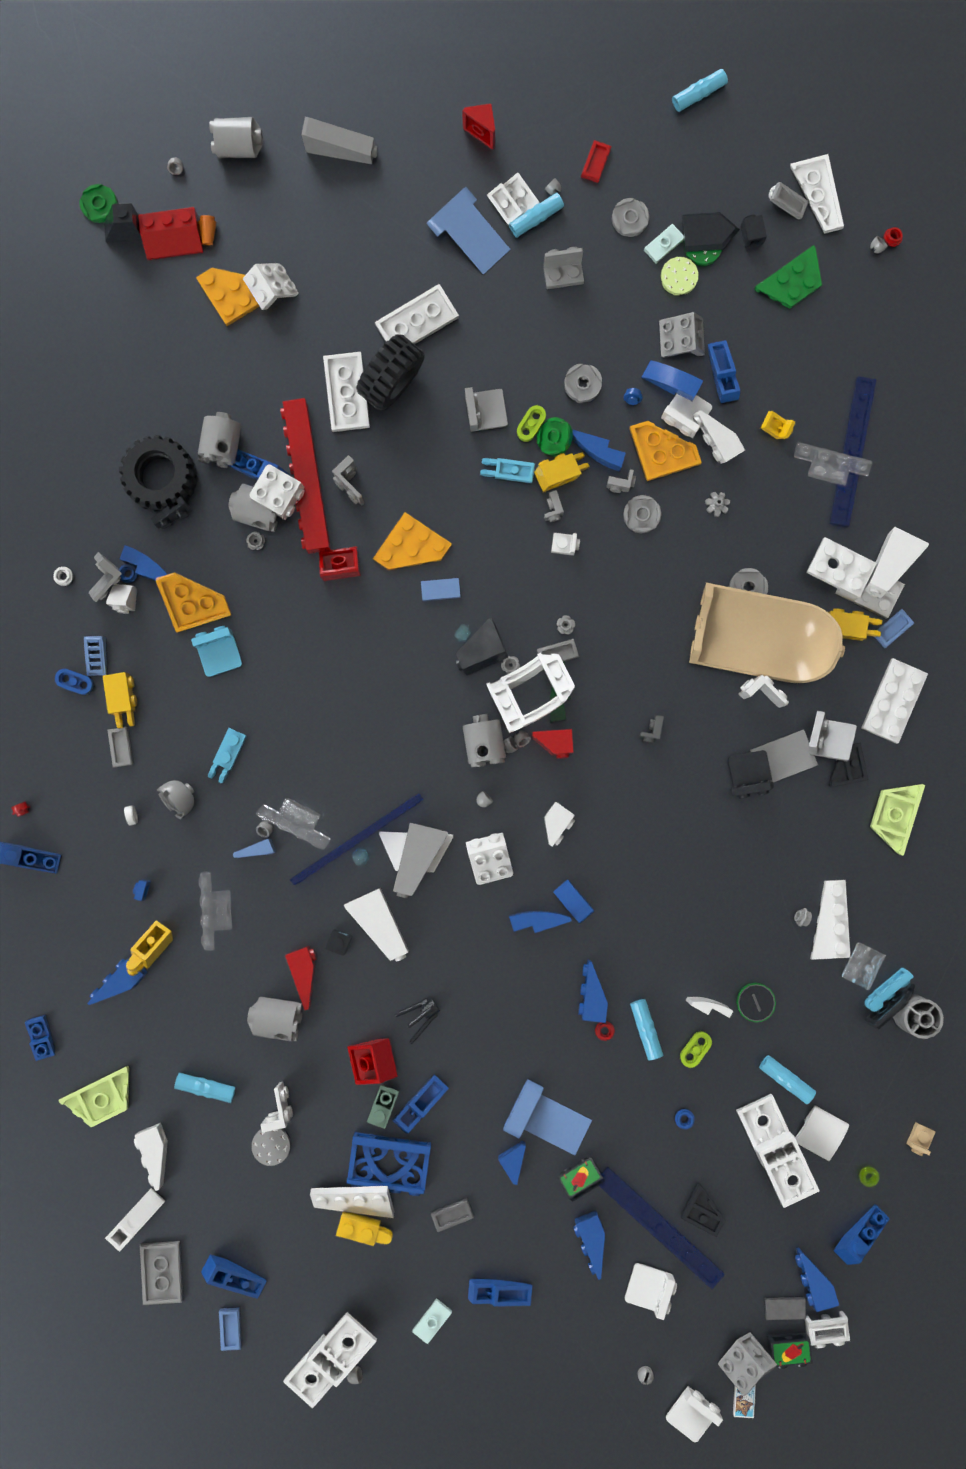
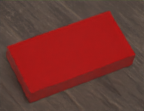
[581,140,612,183]

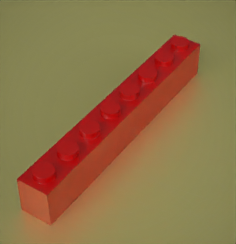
[280,398,331,554]

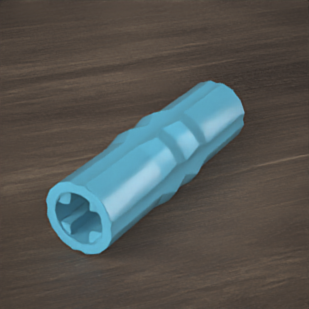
[672,69,728,112]
[509,193,564,237]
[630,999,664,1060]
[759,1055,816,1104]
[174,1073,236,1103]

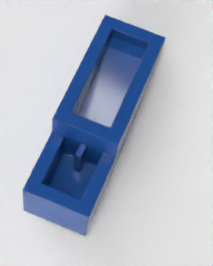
[708,340,740,403]
[641,360,703,401]
[572,430,626,472]
[120,545,168,581]
[509,911,572,933]
[392,1075,449,1134]
[468,1279,532,1306]

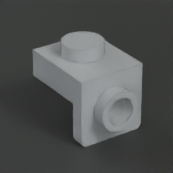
[606,469,636,493]

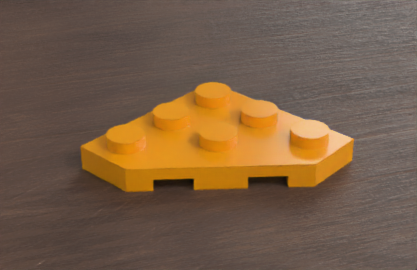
[196,268,259,326]
[629,421,702,481]
[373,512,452,570]
[156,572,231,633]

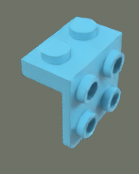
[191,626,242,677]

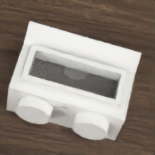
[805,1311,850,1348]

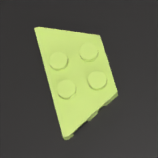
[870,784,925,856]
[59,1066,129,1127]

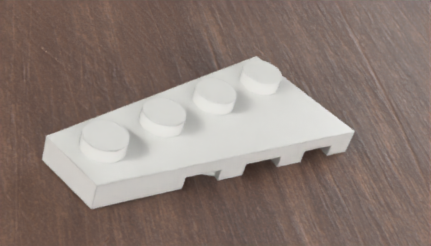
[790,154,844,234]
[810,880,851,959]
[310,1186,394,1218]

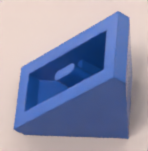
[498,1141,526,1185]

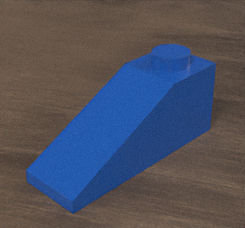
[201,1254,267,1299]

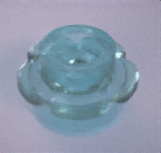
[454,624,471,642]
[352,848,369,866]

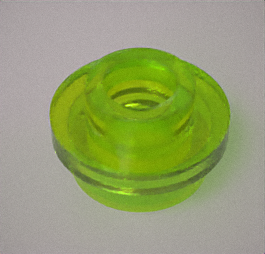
[859,1167,879,1187]

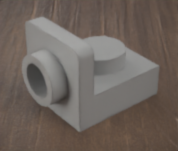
[544,490,564,522]

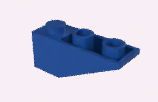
[229,449,290,481]
[0,842,61,874]
[87,958,148,1005]
[578,960,608,1023]
[833,1205,890,1265]
[573,1210,605,1280]
[795,1247,839,1312]

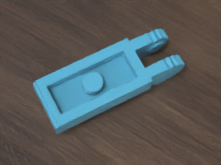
[480,458,535,483]
[208,728,247,784]
[864,968,914,1012]

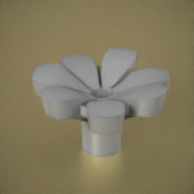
[705,492,730,517]

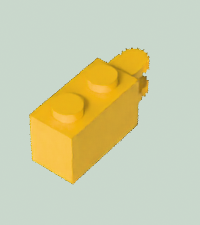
[534,452,590,492]
[828,609,883,641]
[103,672,137,728]
[126,921,173,976]
[336,1212,393,1246]

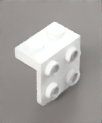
[243,263,298,310]
[661,394,712,438]
[250,465,305,520]
[739,675,789,708]
[466,833,513,885]
[625,1263,677,1320]
[666,1386,723,1442]

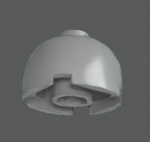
[157,780,194,819]

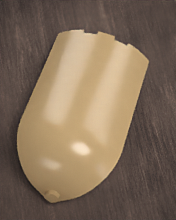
[689,583,845,683]

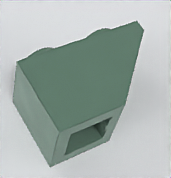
[367,1085,399,1129]

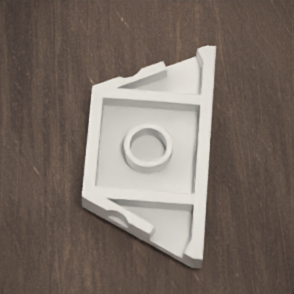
[379,832,453,872]

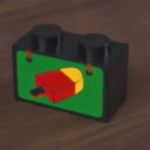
[558,1157,606,1202]
[767,1332,813,1369]

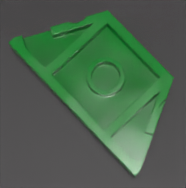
[754,245,822,309]

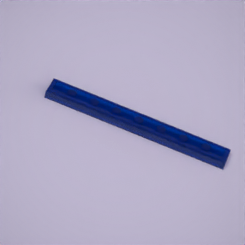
[829,376,876,527]
[290,793,423,885]
[599,1167,725,1289]

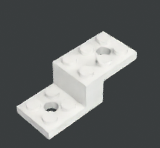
[806,537,905,619]
[736,1094,819,1208]
[283,1312,377,1408]

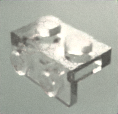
[842,942,886,990]

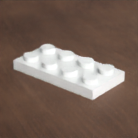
[375,284,459,344]
[323,352,370,432]
[861,658,928,744]

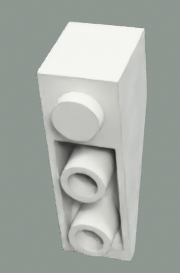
[693,410,745,464]
[134,1123,168,1191]
[105,1188,165,1252]

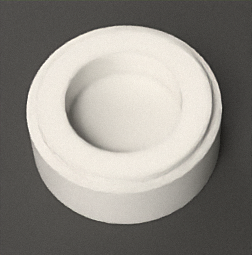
[124,805,138,826]

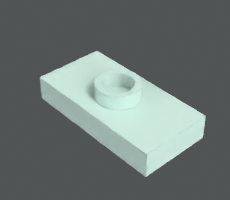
[644,224,684,264]
[412,1298,452,1344]

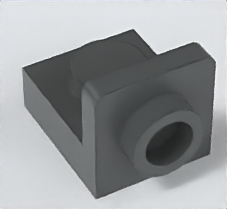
[639,715,664,743]

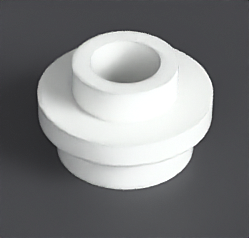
[53,567,73,586]

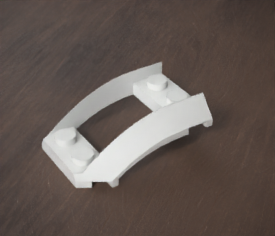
[486,653,575,733]

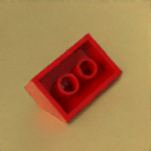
[138,207,203,260]

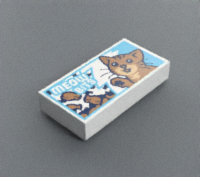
[733,1385,756,1418]

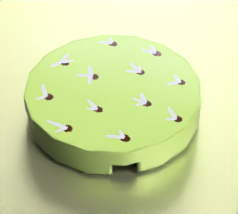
[661,257,698,296]

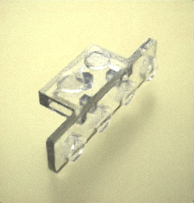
[794,442,873,486]
[256,798,331,849]
[199,872,232,951]

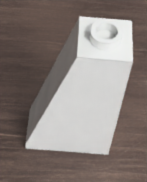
[864,527,929,599]
[344,888,409,962]

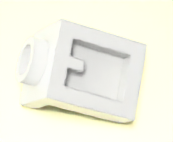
[551,533,580,556]

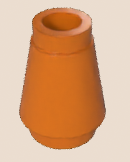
[198,215,217,245]

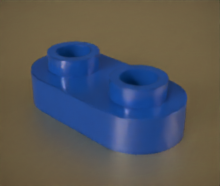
[55,669,94,695]

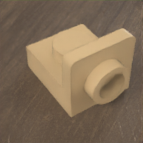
[906,1122,935,1156]

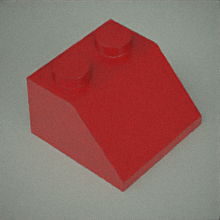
[532,729,573,759]
[347,1038,398,1085]

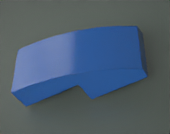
[554,880,594,923]
[25,1015,55,1061]

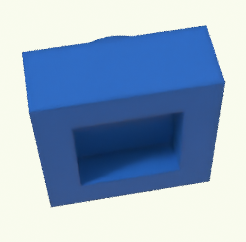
[133,879,151,901]

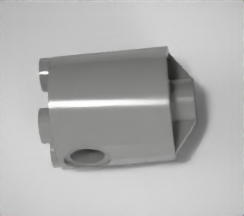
[209,117,263,159]
[197,412,242,468]
[228,484,278,532]
[463,714,506,767]
[893,994,944,1039]
[247,997,302,1042]

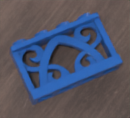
[347,1132,431,1196]

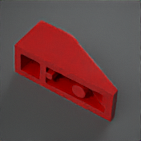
[285,946,317,1010]

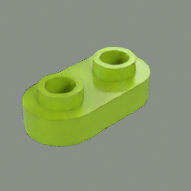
[517,405,546,442]
[680,1031,712,1068]

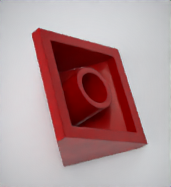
[462,103,495,150]
[319,546,361,581]

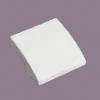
[487,173,540,226]
[686,997,733,1018]
[795,1105,849,1161]

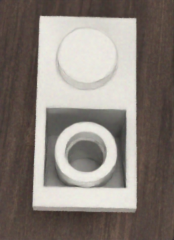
[106,584,137,614]
[544,802,575,847]

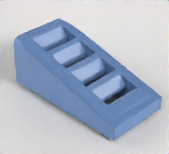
[84,636,107,676]
[233,838,276,858]

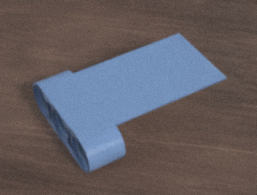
[426,187,510,274]
[503,1079,592,1155]

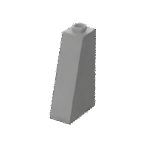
[302,117,378,164]
[393,823,448,898]

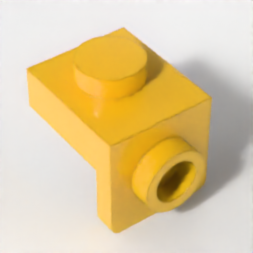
[761,411,795,439]

